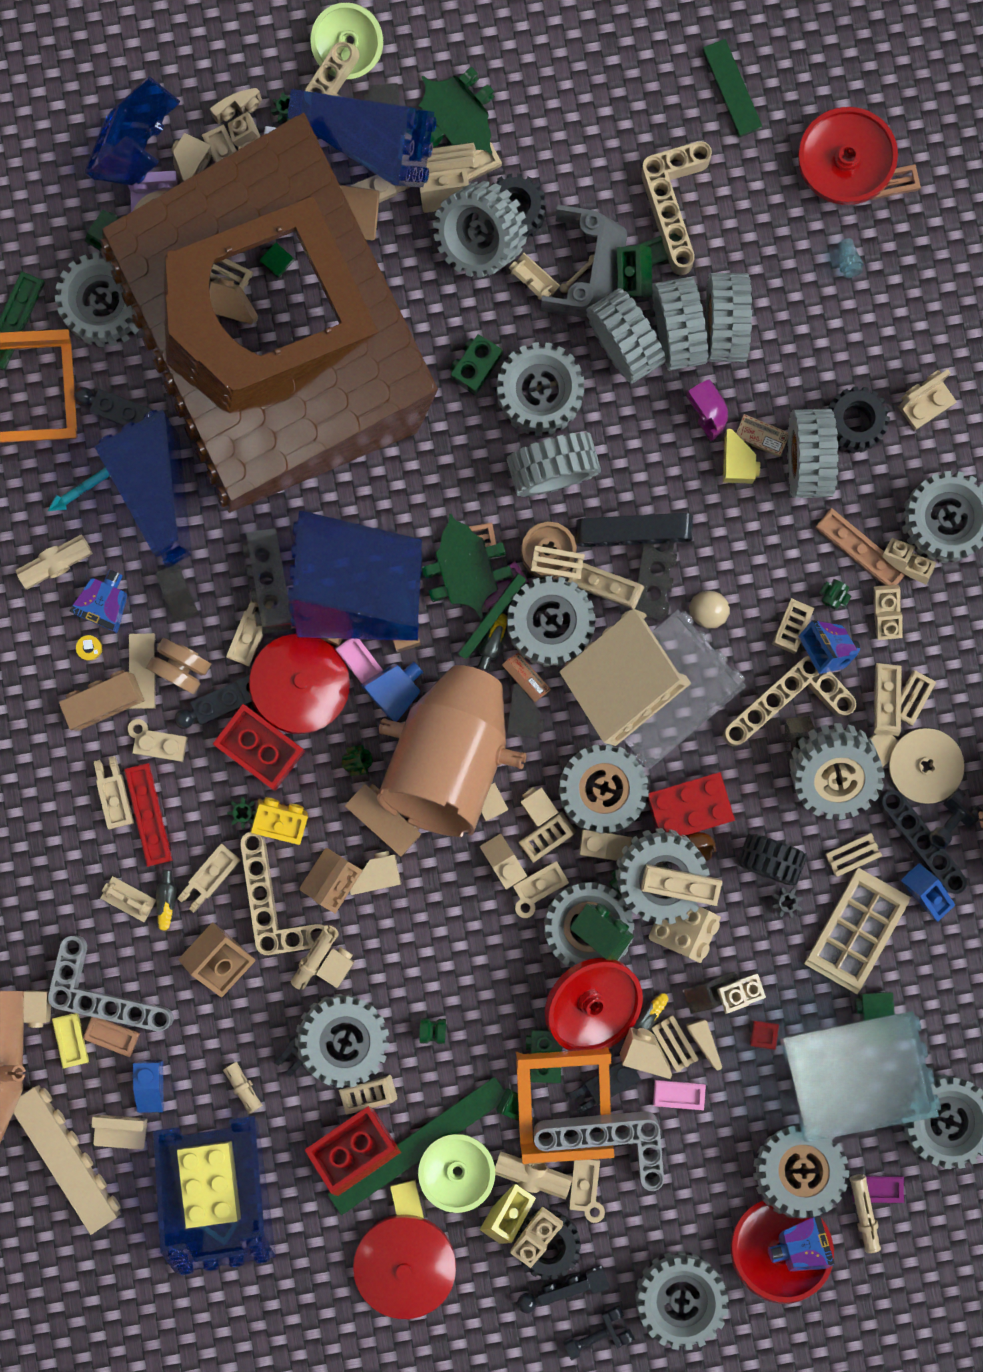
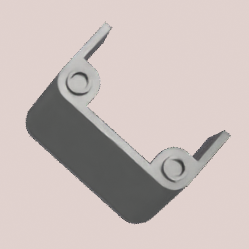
[540,205,627,319]

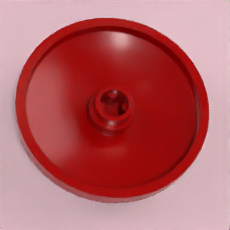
[798,107,898,205]
[249,634,350,734]
[545,957,643,1051]
[731,1201,834,1304]
[353,1215,456,1319]

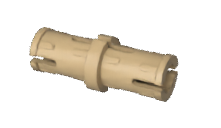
[223,1062,263,1114]

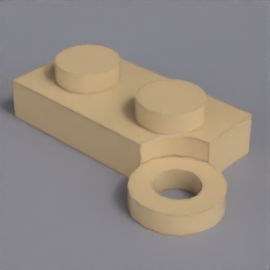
[128,719,188,762]
[513,861,569,918]
[569,1159,605,1223]

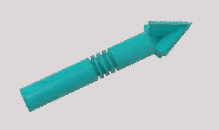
[48,467,112,511]

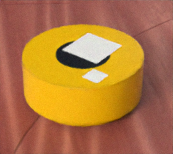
[76,635,102,661]

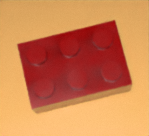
[213,704,305,791]
[647,772,735,836]
[305,1106,401,1196]

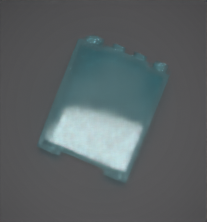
[780,1011,941,1142]

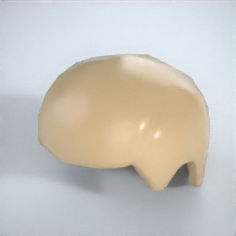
[689,591,730,629]

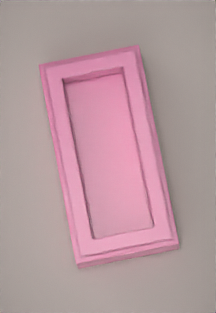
[336,634,383,683]
[653,1080,706,1110]

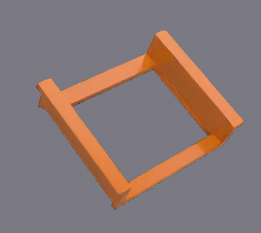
[0,329,78,443]
[516,1047,614,1164]

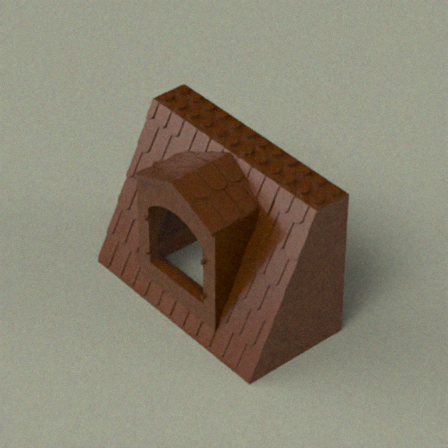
[100,113,438,513]

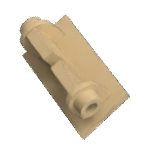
[509,253,560,300]
[100,876,156,922]

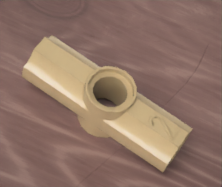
[15,534,93,590]
[495,1152,573,1199]

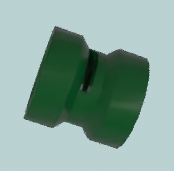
[419,1018,446,1045]

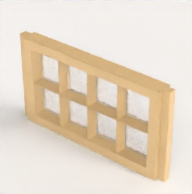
[804,868,911,994]

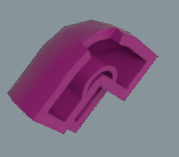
[686,379,728,442]

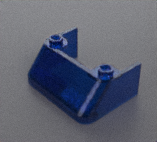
[84,76,180,186]

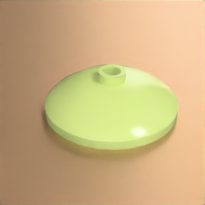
[310,3,383,79]
[418,1134,495,1213]

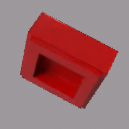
[750,1020,779,1050]

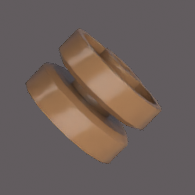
[521,522,577,580]
[146,638,212,695]

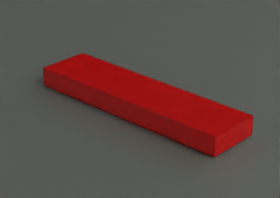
[124,763,173,867]

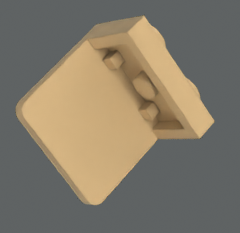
[649,907,721,963]

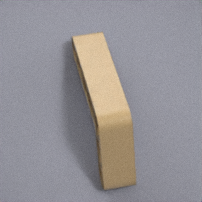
[304,42,409,165]
[641,141,712,275]
[723,656,856,746]
[241,832,328,955]

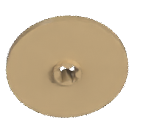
[889,729,964,804]

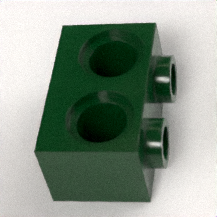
[450,334,503,396]

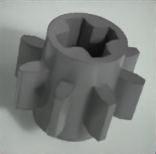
[771,887,803,918]

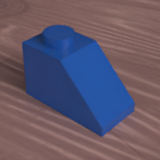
[901,863,955,922]
[133,1060,164,1113]

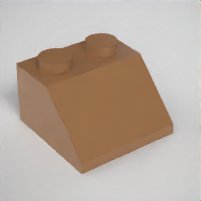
[178,922,256,998]

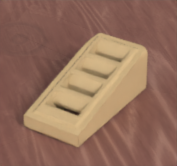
[772,598,814,654]
[519,812,576,863]
[685,1019,722,1070]
[339,1075,397,1115]

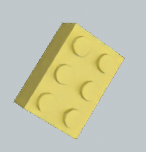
[177,1141,241,1229]

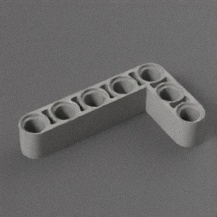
[48,936,174,1031]
[534,1111,664,1191]

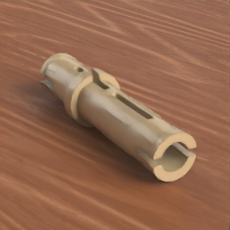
[291,925,339,990]
[850,1174,881,1253]

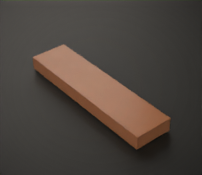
[815,508,905,586]

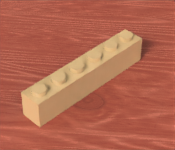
[13,1085,121,1235]

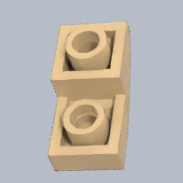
[210,88,262,124]
[228,112,261,150]
[883,538,936,585]
[873,585,902,640]
[717,974,766,1014]
[510,1207,563,1268]

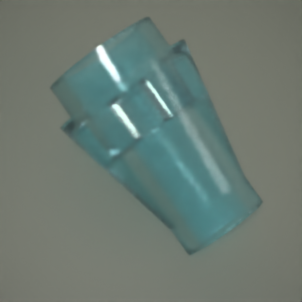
[838,239,864,278]

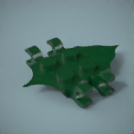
[409,67,495,154]
[421,514,514,618]

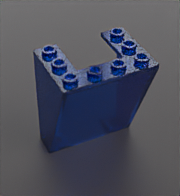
[287,89,436,187]
[94,410,192,568]
[288,511,422,641]
[153,1116,276,1275]

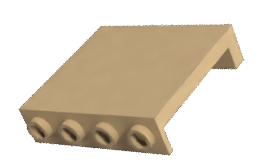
[560,609,691,746]

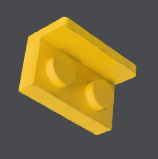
[251,797,308,845]

